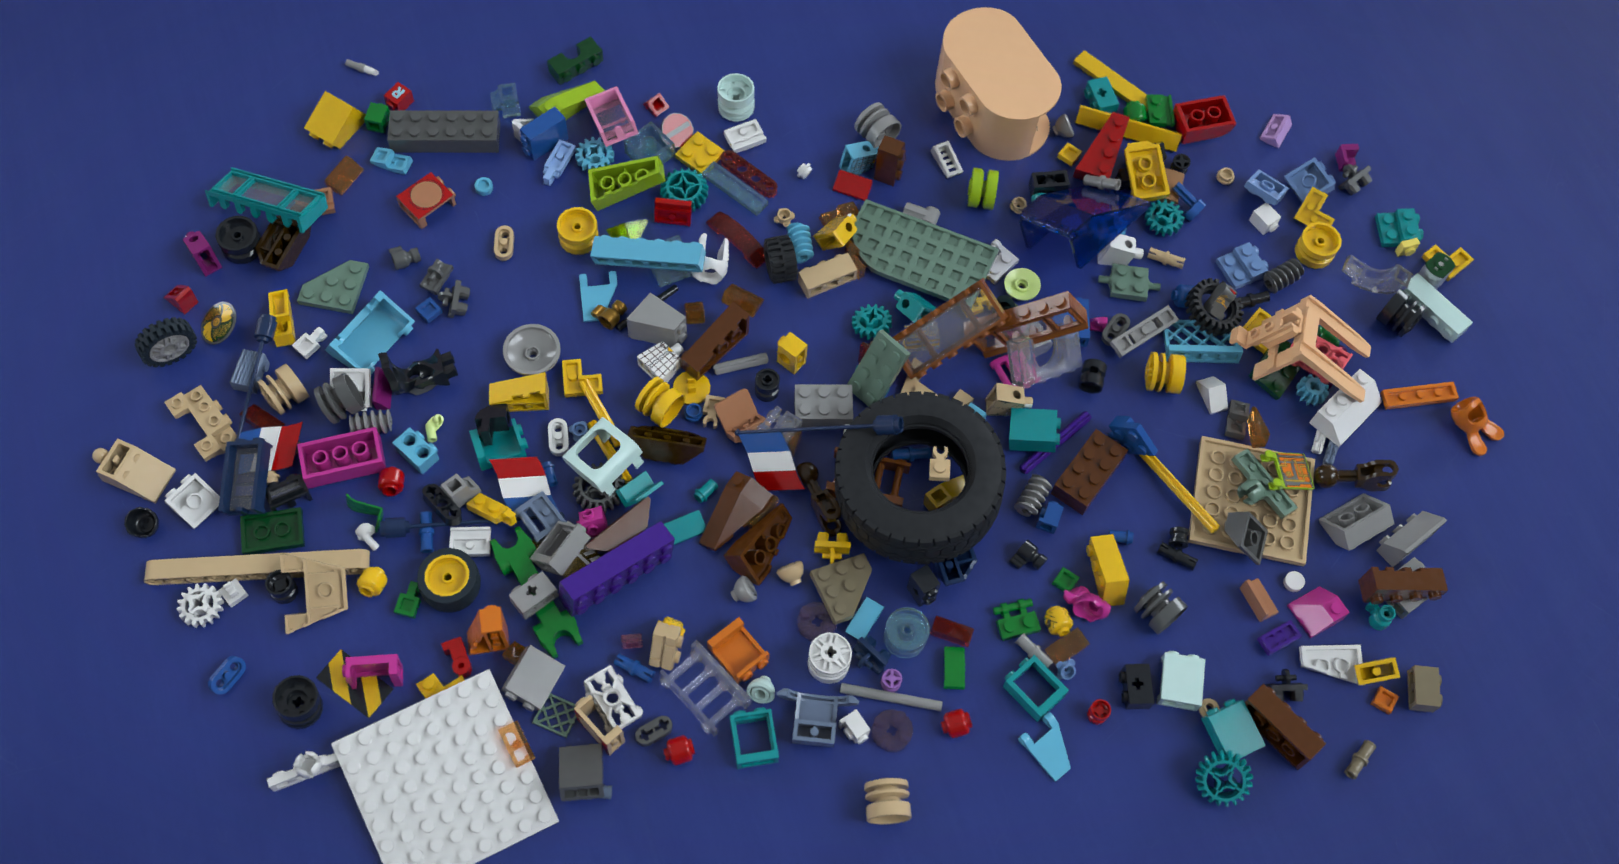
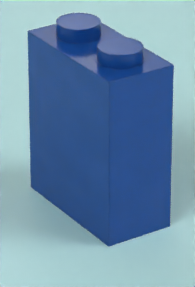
[520,107,569,161]

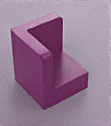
[1335,144,1359,172]

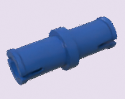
[891,446,931,462]
[418,511,435,553]
[614,653,656,683]

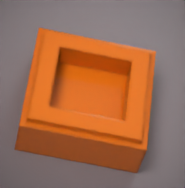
[1371,686,1399,715]

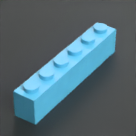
[590,235,706,272]

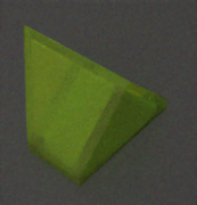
[606,219,649,239]

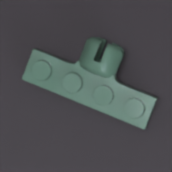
[1231,448,1298,519]

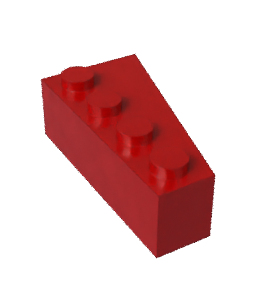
[1073,112,1130,180]

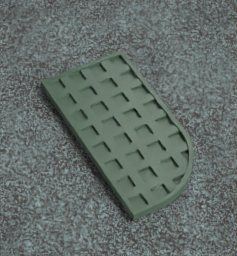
[853,199,999,309]

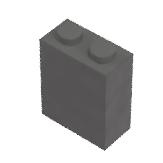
[559,744,604,801]

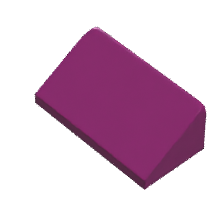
[372,367,392,410]

